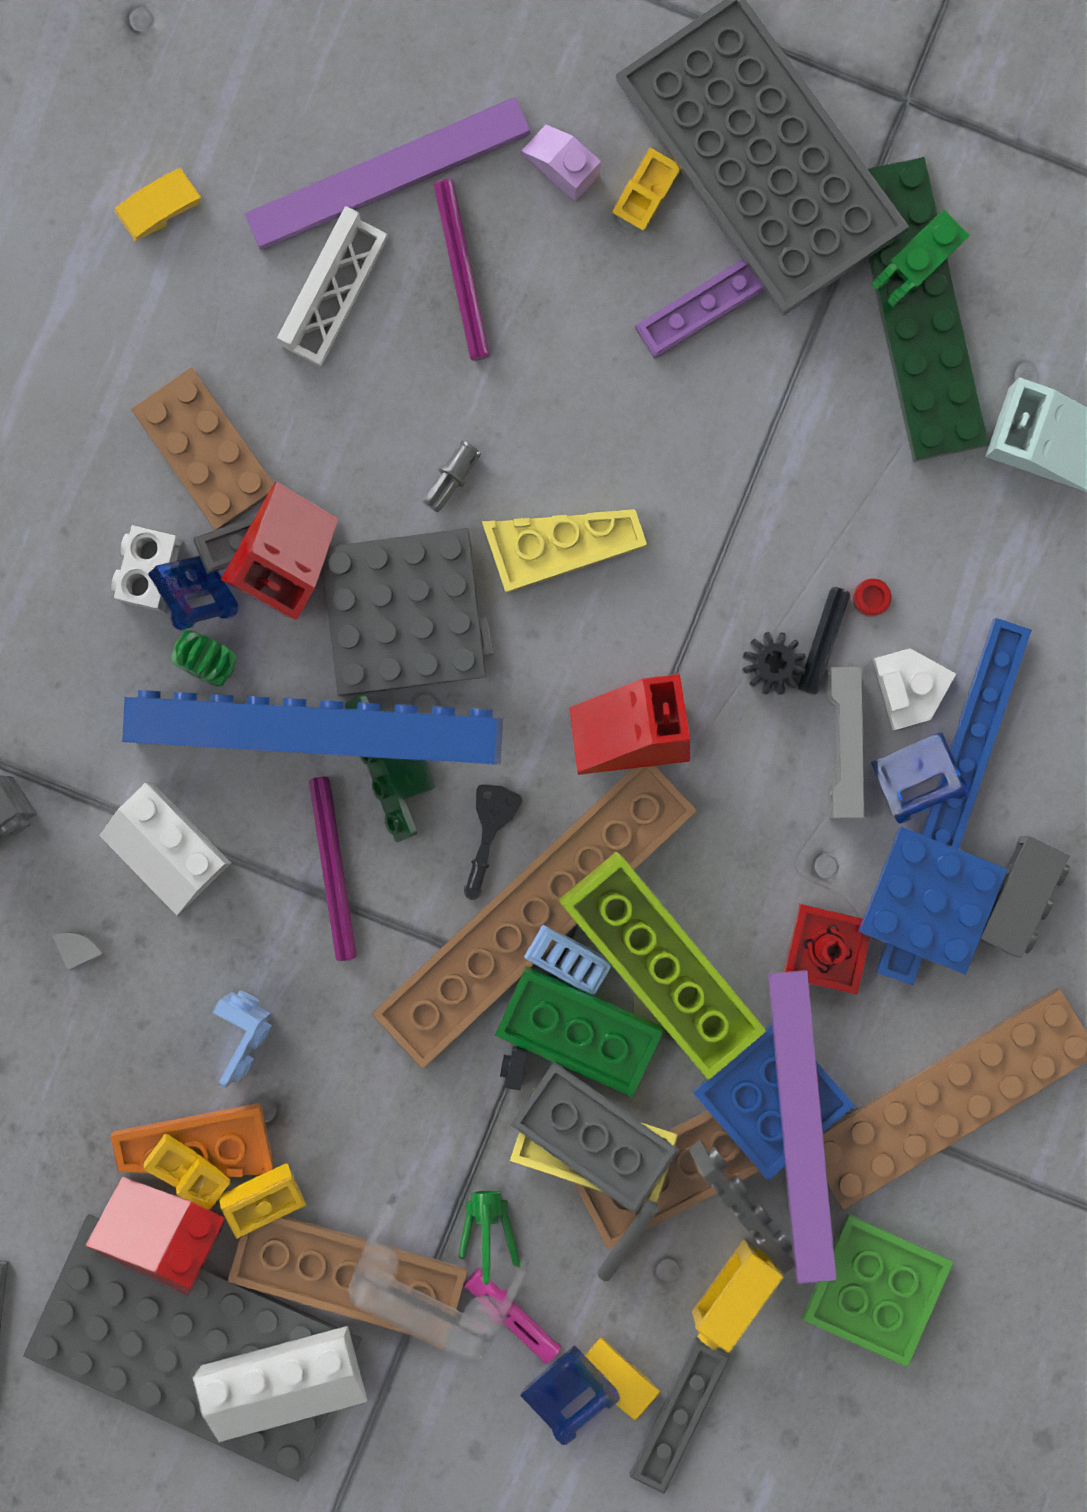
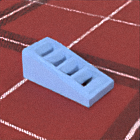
[524,924,611,995]

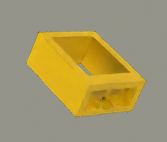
[691,1238,783,1353]

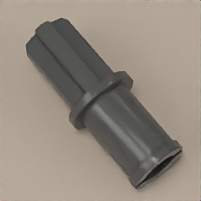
[423,441,481,512]

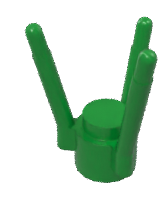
[458,1191,520,1285]

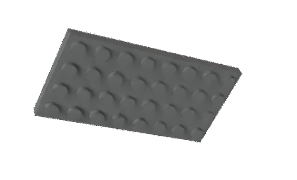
[616,0,909,316]
[23,1214,362,1481]

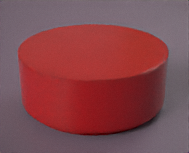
[852,578,892,617]

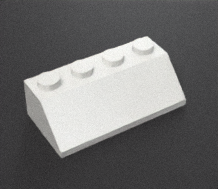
[193,1326,367,1442]

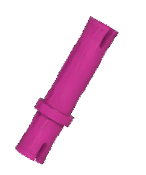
[463,1267,561,1365]

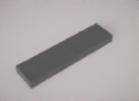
[630,1337,731,1494]

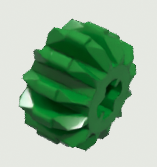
[170,630,237,687]

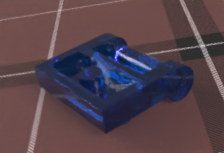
[148,556,238,630]
[871,733,969,824]
[520,1345,620,1445]

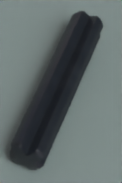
[798,587,850,695]

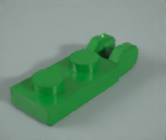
[871,209,970,307]

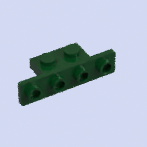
[345,694,436,842]

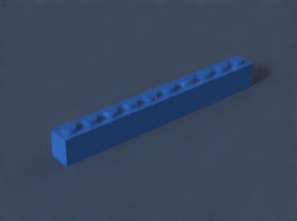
[122,690,503,764]

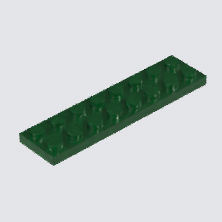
[868,157,988,462]

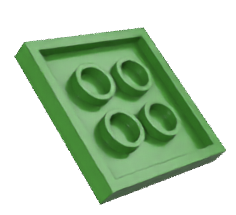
[802,1213,953,1367]

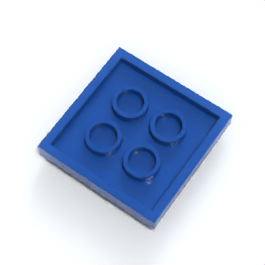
[858,827,1007,975]
[692,1022,855,1181]

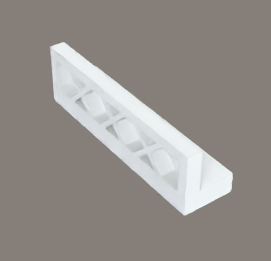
[277,206,388,367]

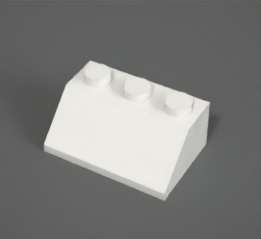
[99,782,231,916]

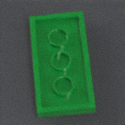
[495,966,664,1097]

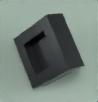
[500,1046,528,1091]

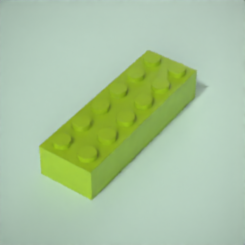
[558,852,767,1080]

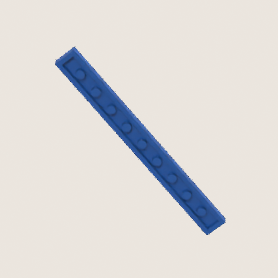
[875,618,1032,985]

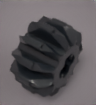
[742,632,806,695]

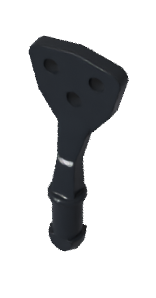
[464,784,522,900]

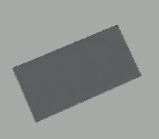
[510,1062,680,1215]

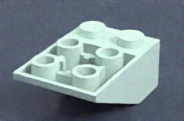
[985,378,1087,492]

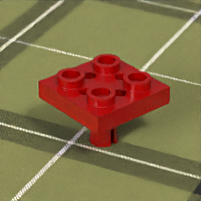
[783,904,871,995]

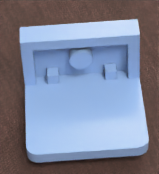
[212,990,272,1088]

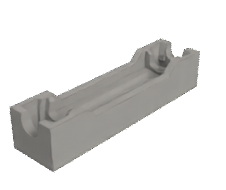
[826,667,864,818]

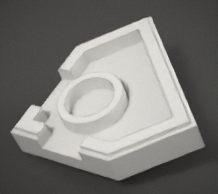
[872,648,956,731]

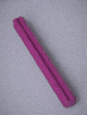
[434,179,489,361]
[309,776,356,961]

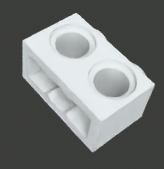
[111,525,182,613]

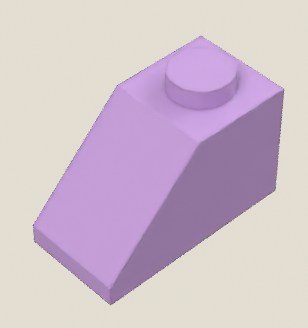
[521,125,601,202]

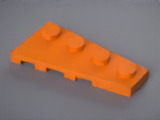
[110,1103,275,1177]

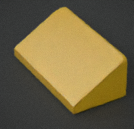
[219,1163,306,1239]

